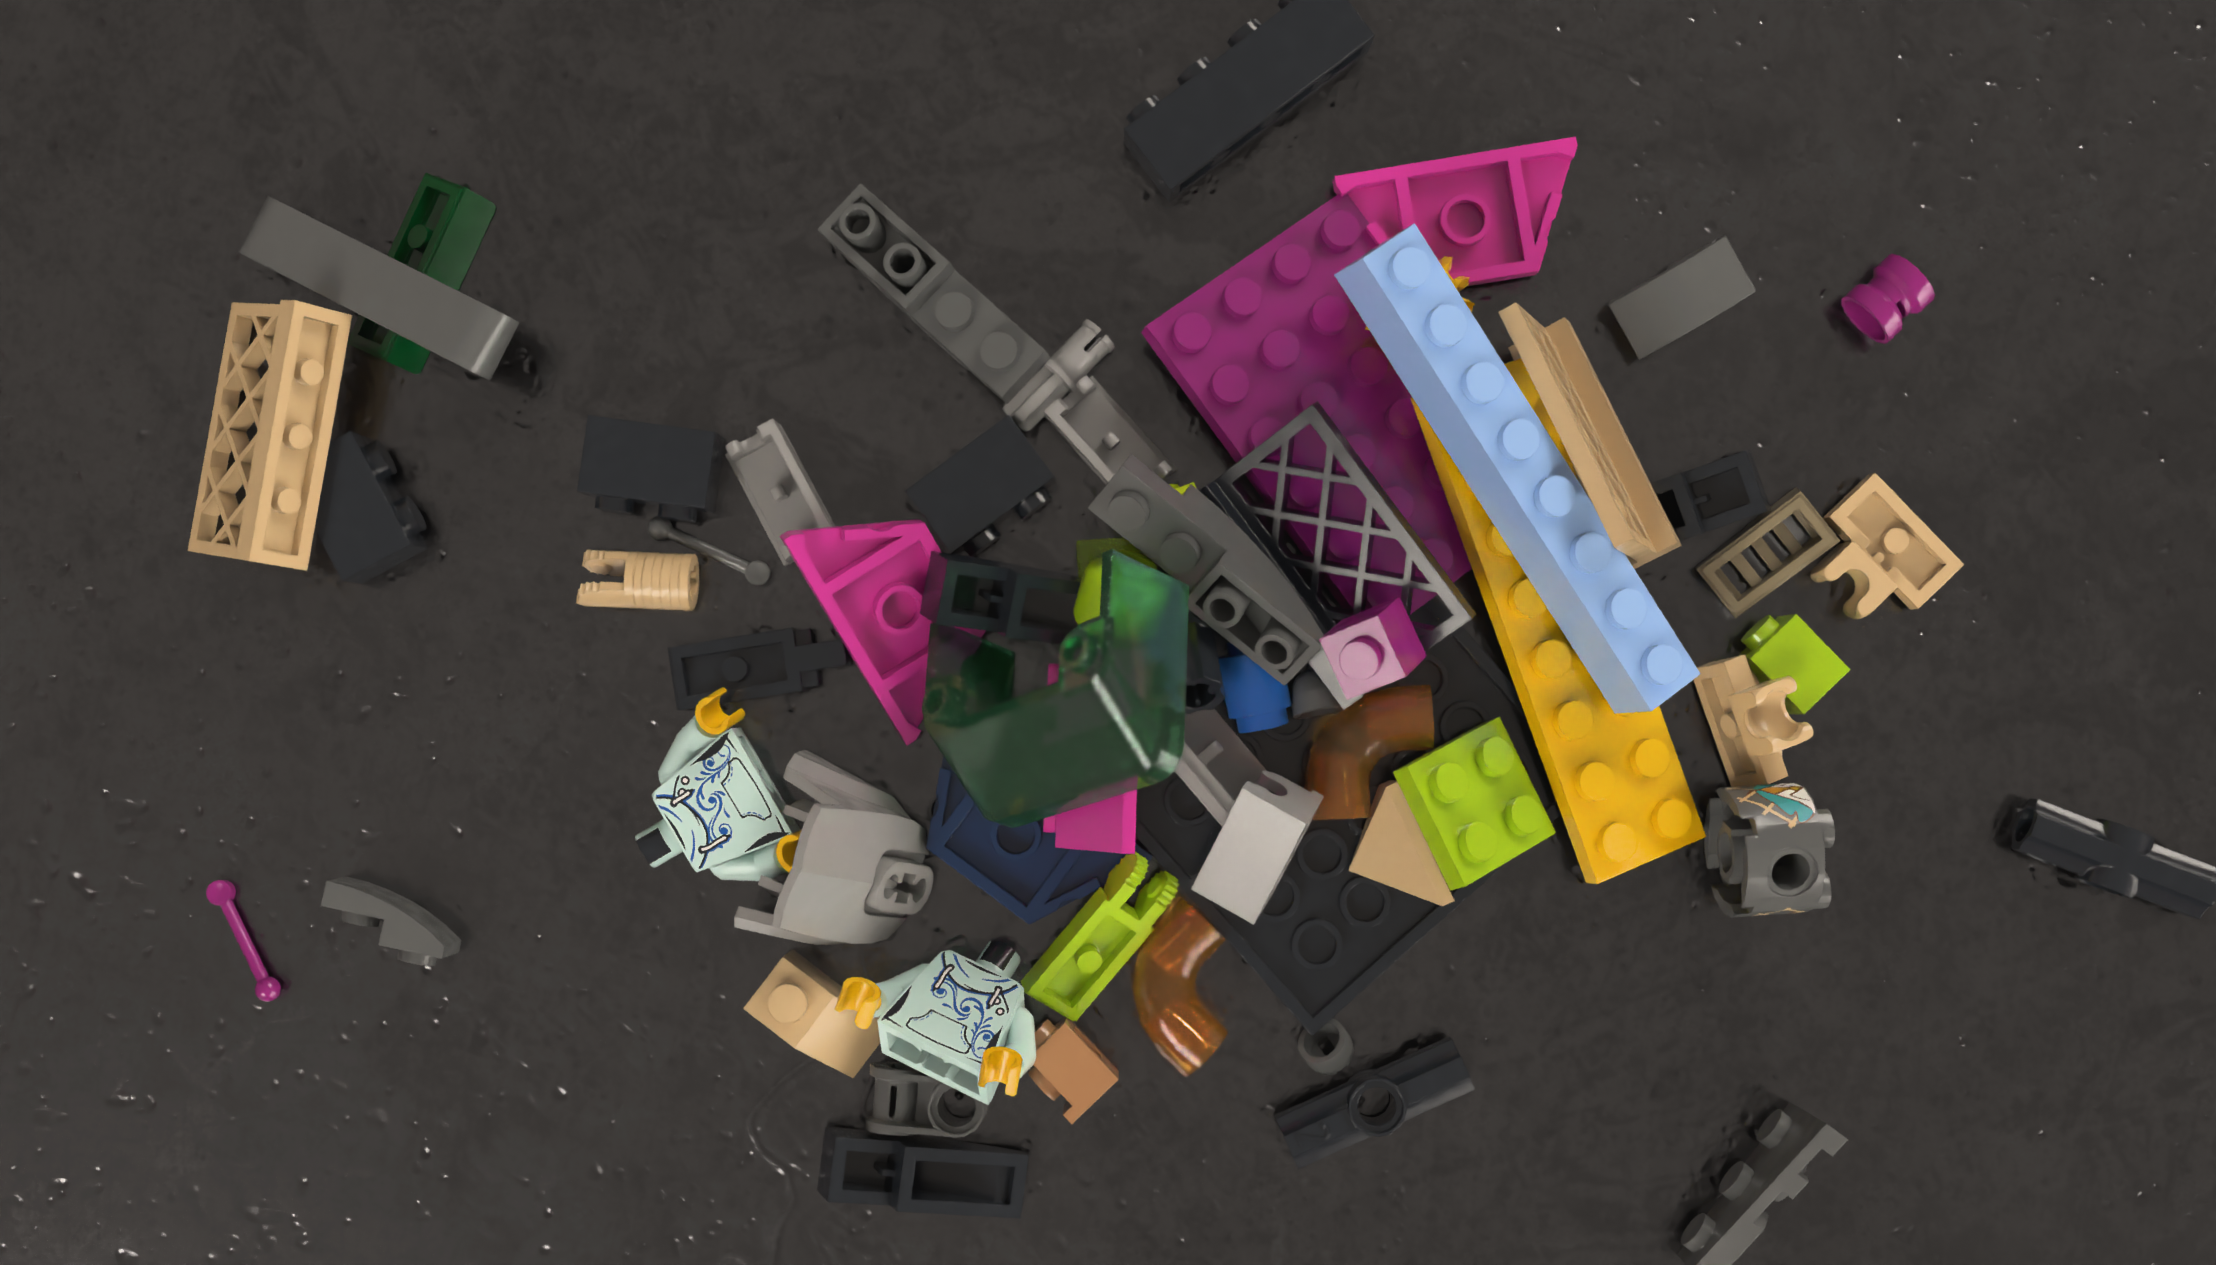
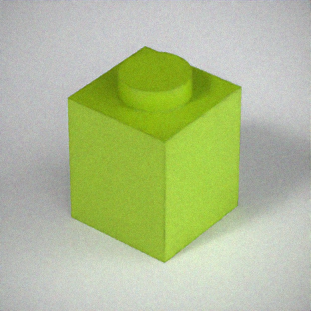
[1738,614,1850,714]

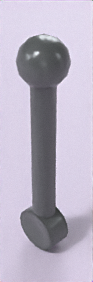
[647,516,772,586]

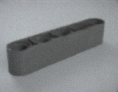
[239,196,520,380]

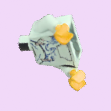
[635,687,801,881]
[835,940,1036,1105]

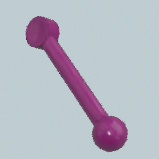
[206,880,281,1002]

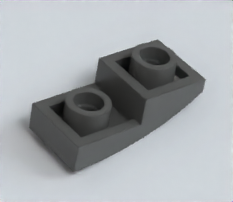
[1609,234,1756,360]
[321,876,461,966]

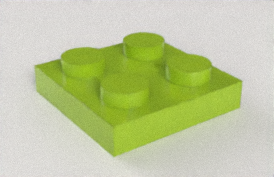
[1393,716,1556,891]

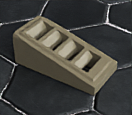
[1695,487,1840,619]

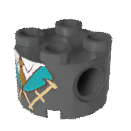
[1704,783,1835,918]

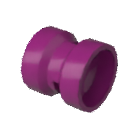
[1841,254,1935,344]

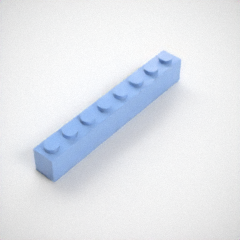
[1334,223,1701,714]

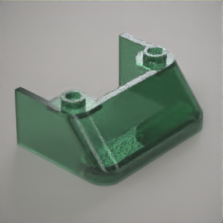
[922,549,1189,828]

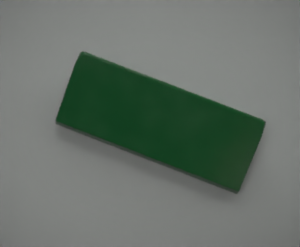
[347,173,496,374]

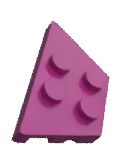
[1332,137,1578,286]
[780,519,986,746]

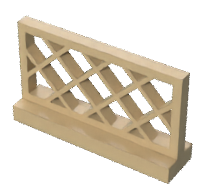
[188,300,352,571]
[1498,303,1682,569]

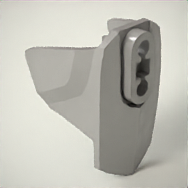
[734,750,933,945]

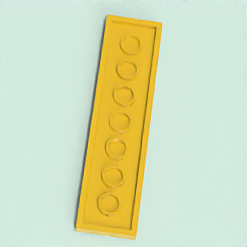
[1411,358,1706,884]

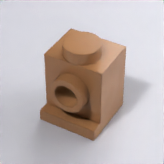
[1028,1016,1119,1124]

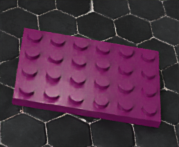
[1141,194,1472,615]

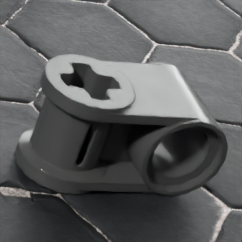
[865,1061,991,1138]

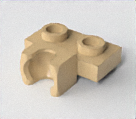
[1810,473,1964,619]
[1693,654,1814,787]

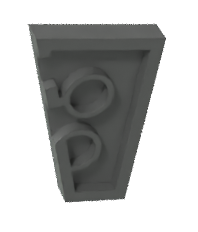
[1677,1102,1848,1265]

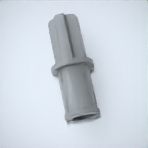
[1002,319,1115,432]

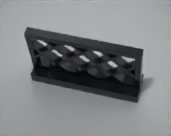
[1199,401,1476,710]

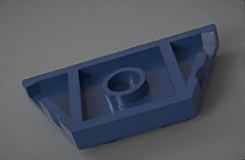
[926,710,1153,925]

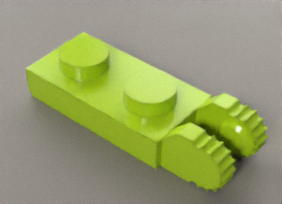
[1021,852,1179,1022]

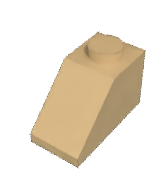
[743,949,880,1078]

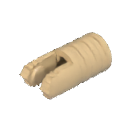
[576,549,699,611]

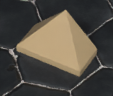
[1348,780,1454,906]

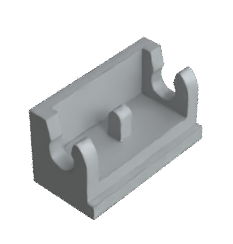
[1044,375,1177,485]
[725,418,835,566]
[1139,702,1269,827]
[1191,771,1324,925]

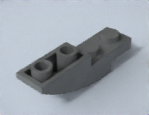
[817,183,1050,404]
[1088,454,1323,686]

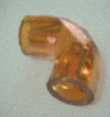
[1304,684,1434,820]
[1132,895,1228,1077]

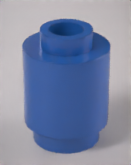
[1218,642,1292,733]

